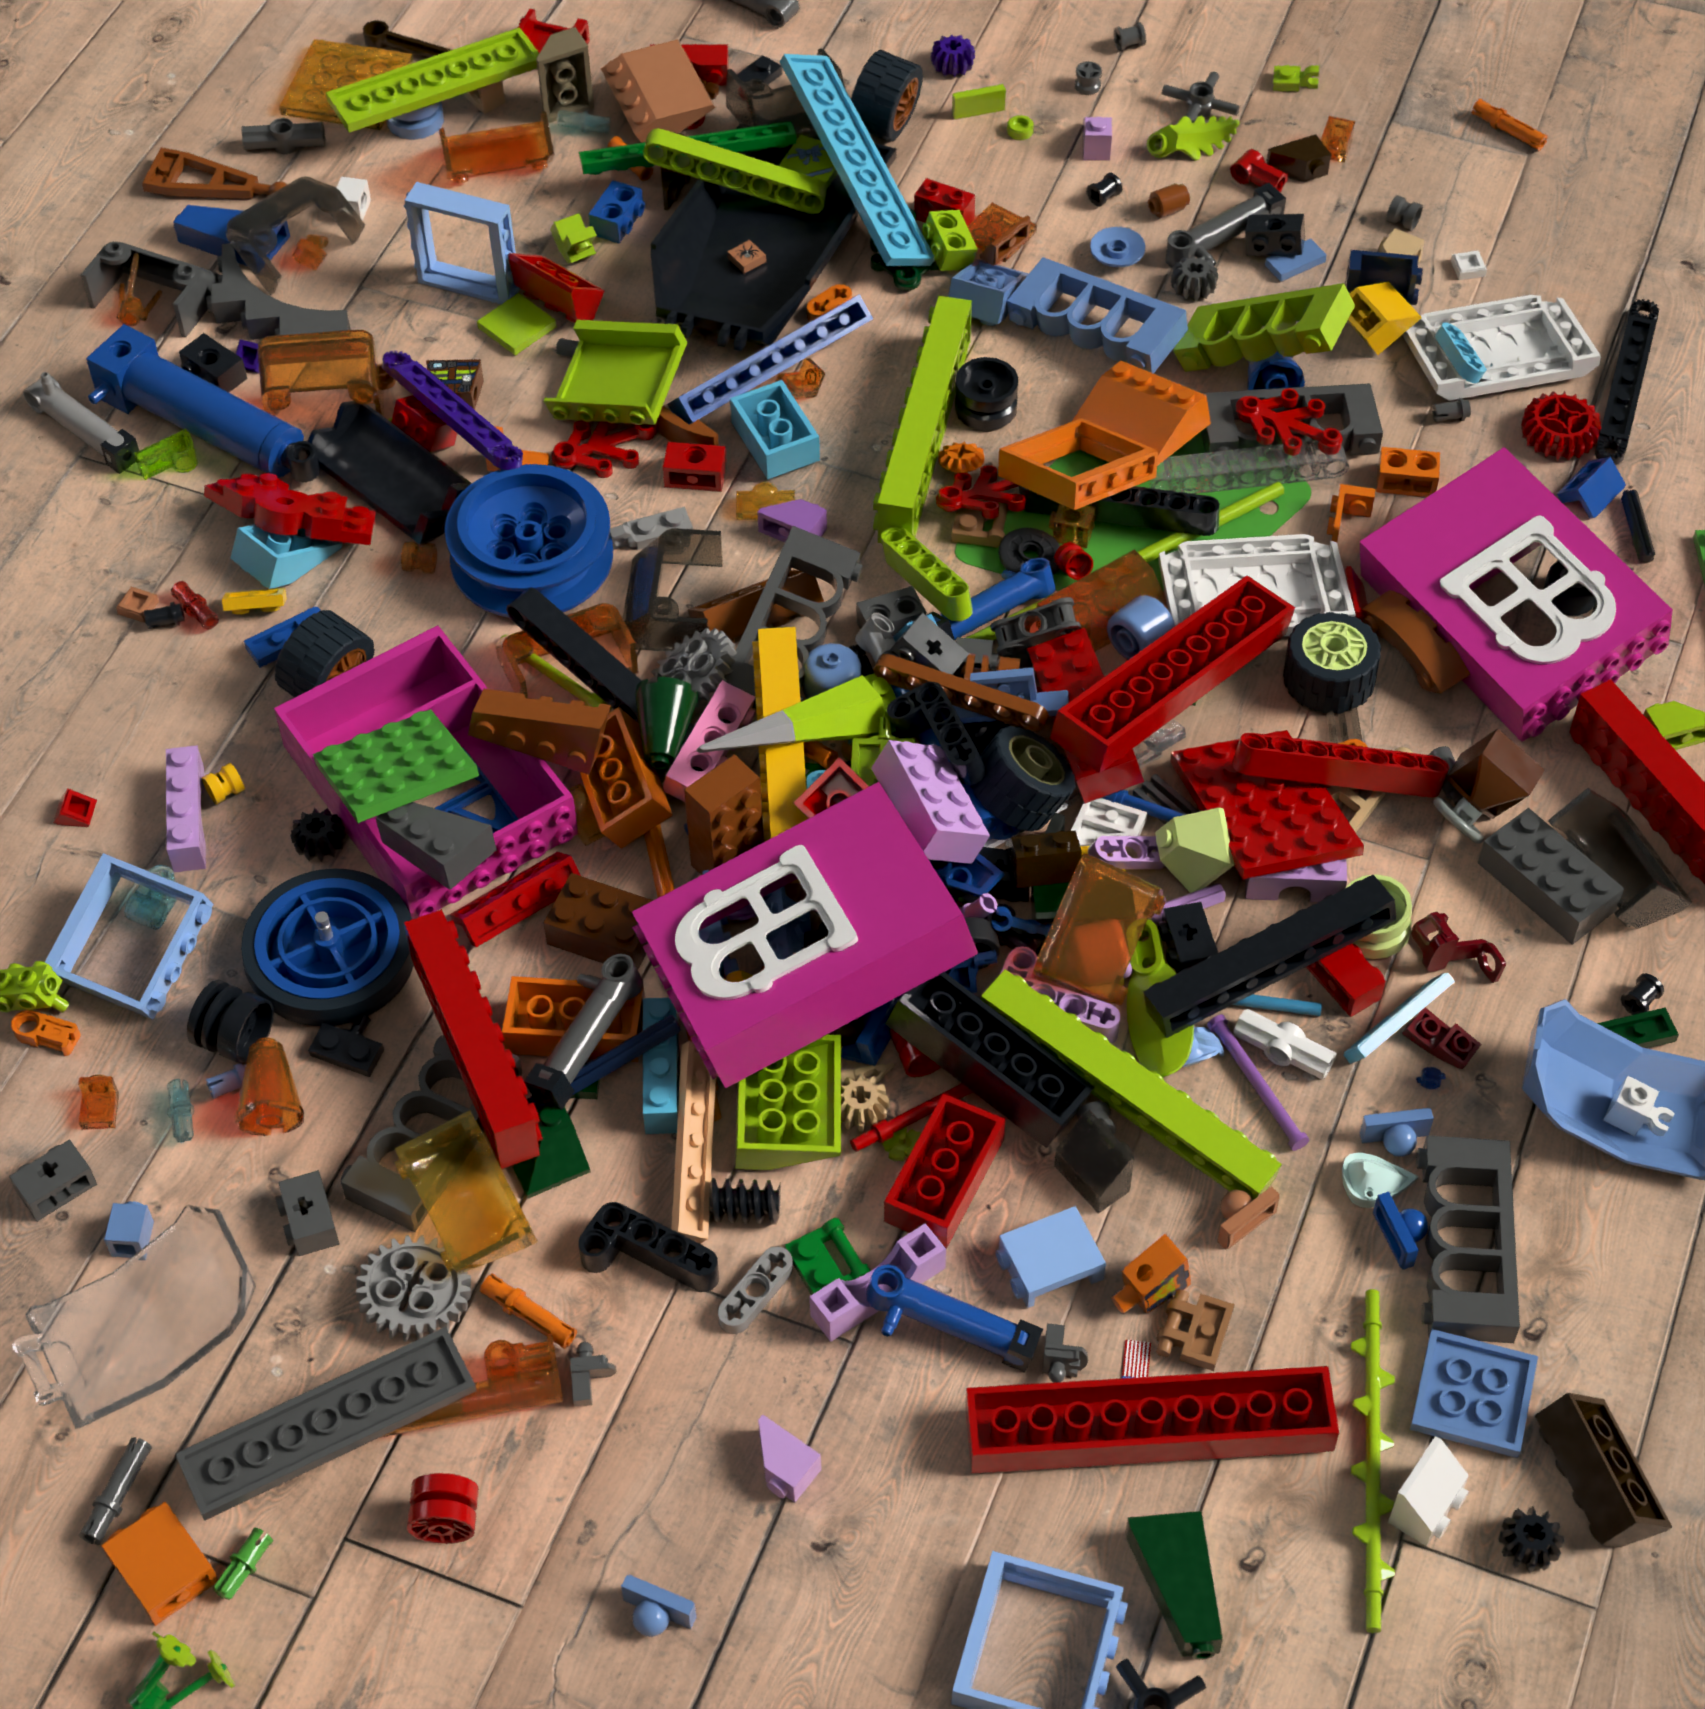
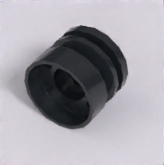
[187,979,274,1065]

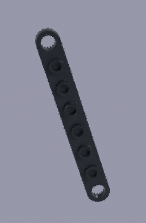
[1595,299,1659,465]

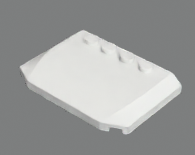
[1402,295,1601,401]
[1158,534,1356,636]

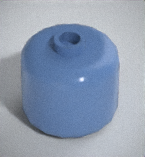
[1107,595,1175,660]
[803,643,861,699]

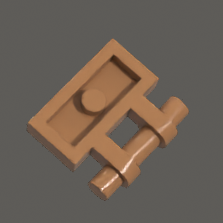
[1156,1289,1235,1371]

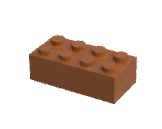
[684,754,764,875]

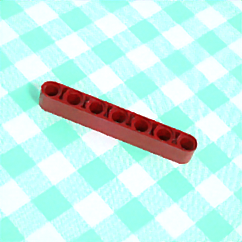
[1232,733,1449,798]

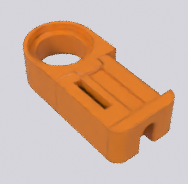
[11,1010,81,1056]

